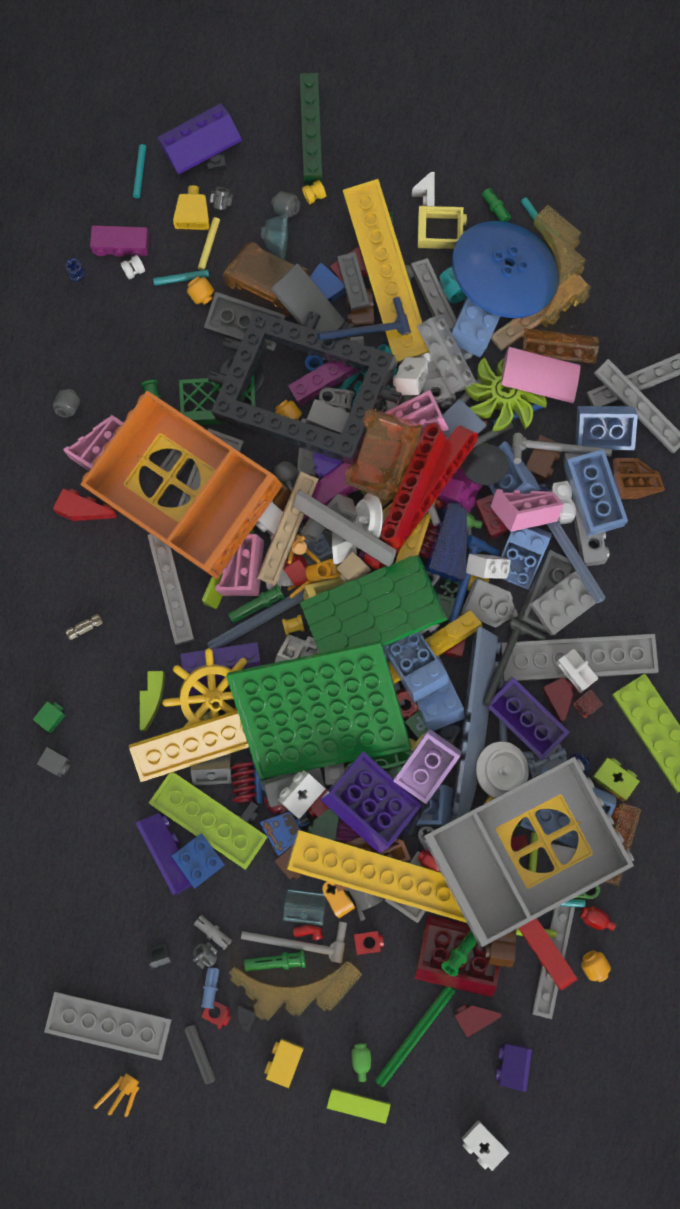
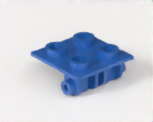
[171,833,224,889]

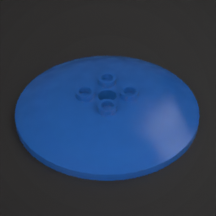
[452,221,559,318]

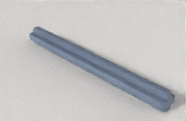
[547,521,605,603]
[207,589,304,649]

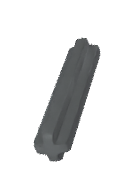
[185,1025,215,1084]

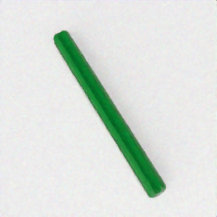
[375,986,455,1087]

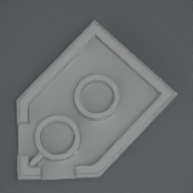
[462,578,518,627]

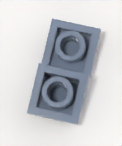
[298,526,333,563]

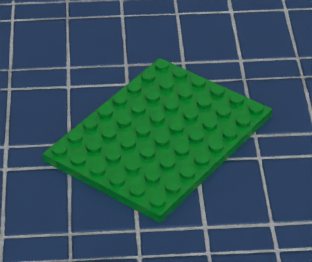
[226,640,411,779]

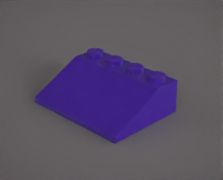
[320,751,422,854]

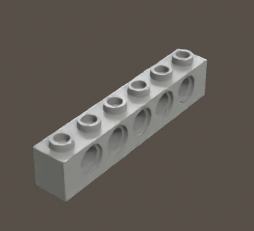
[563,452,609,566]

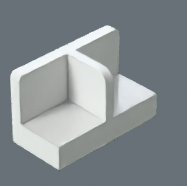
[556,649,598,693]

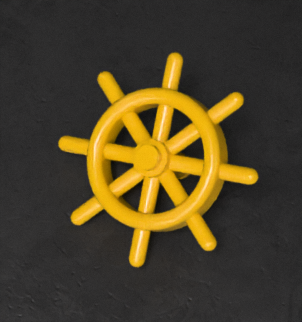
[162,648,247,728]

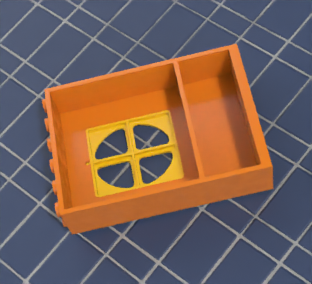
[80,391,283,579]

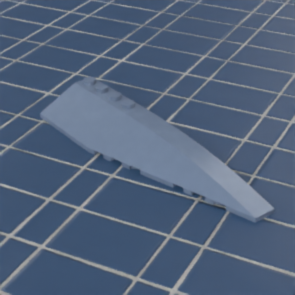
[451,627,501,821]

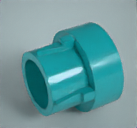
[439,267,467,304]

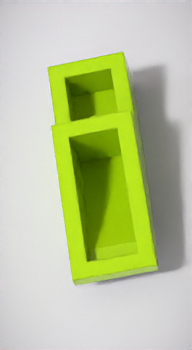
[140,671,165,732]

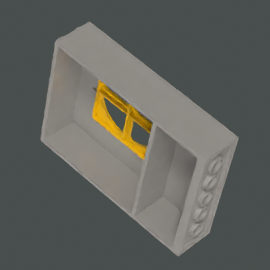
[423,757,634,947]

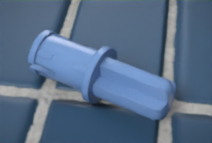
[201,967,219,1009]

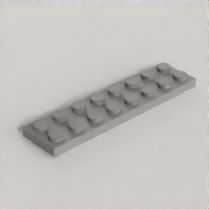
[501,634,659,682]

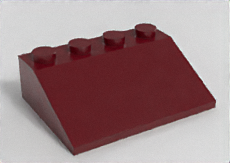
[414,915,500,997]

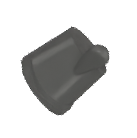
[344,888,383,921]

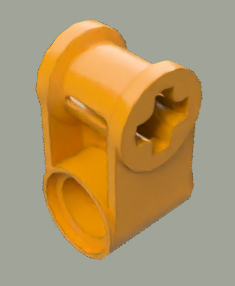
[306,559,341,582]
[323,881,356,918]

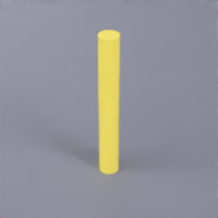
[198,217,220,270]

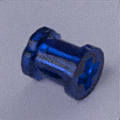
[65,258,85,281]

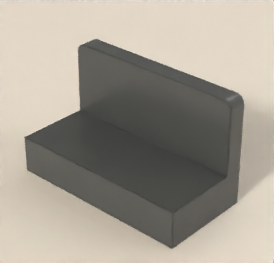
[191,754,232,786]

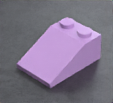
[393,729,462,804]

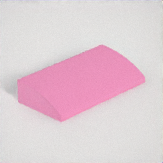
[501,347,580,403]

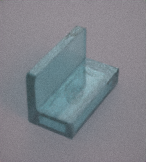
[283,890,326,925]

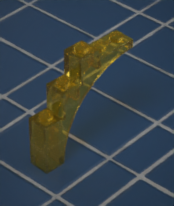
[533,205,591,328]
[229,960,363,1020]

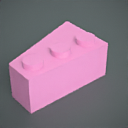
[379,390,449,441]
[63,415,123,471]
[491,489,564,532]
[215,534,264,596]

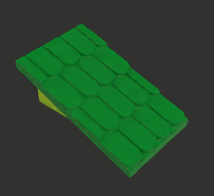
[300,555,448,653]

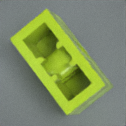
[592,758,640,801]

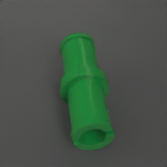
[482,188,511,222]

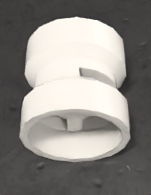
[120,255,145,280]

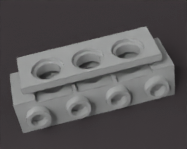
[386,376,456,411]

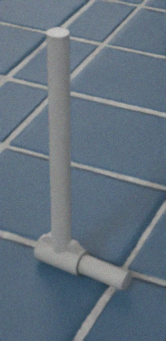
[512,433,612,464]
[241,922,347,963]

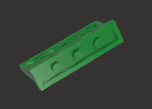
[179,376,256,425]

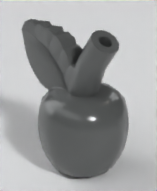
[273,460,299,492]

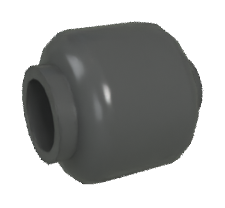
[271,191,300,218]
[53,389,80,418]

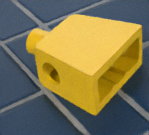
[173,185,210,230]

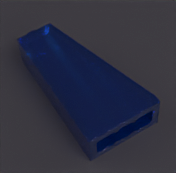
[425,502,467,584]

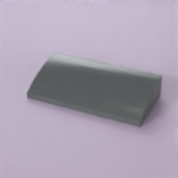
[270,263,345,332]
[204,292,287,351]
[518,550,575,635]

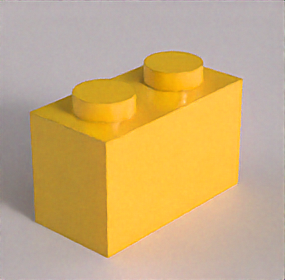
[264,1038,304,1088]

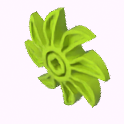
[464,357,547,431]

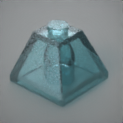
[261,215,289,264]

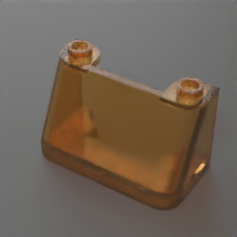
[223,242,310,317]
[344,409,422,500]

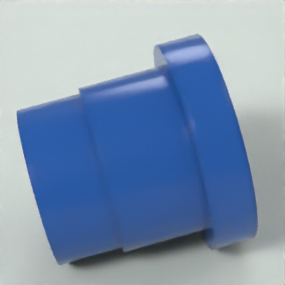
[305,355,324,372]

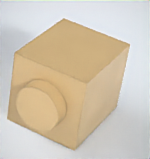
[337,551,372,583]

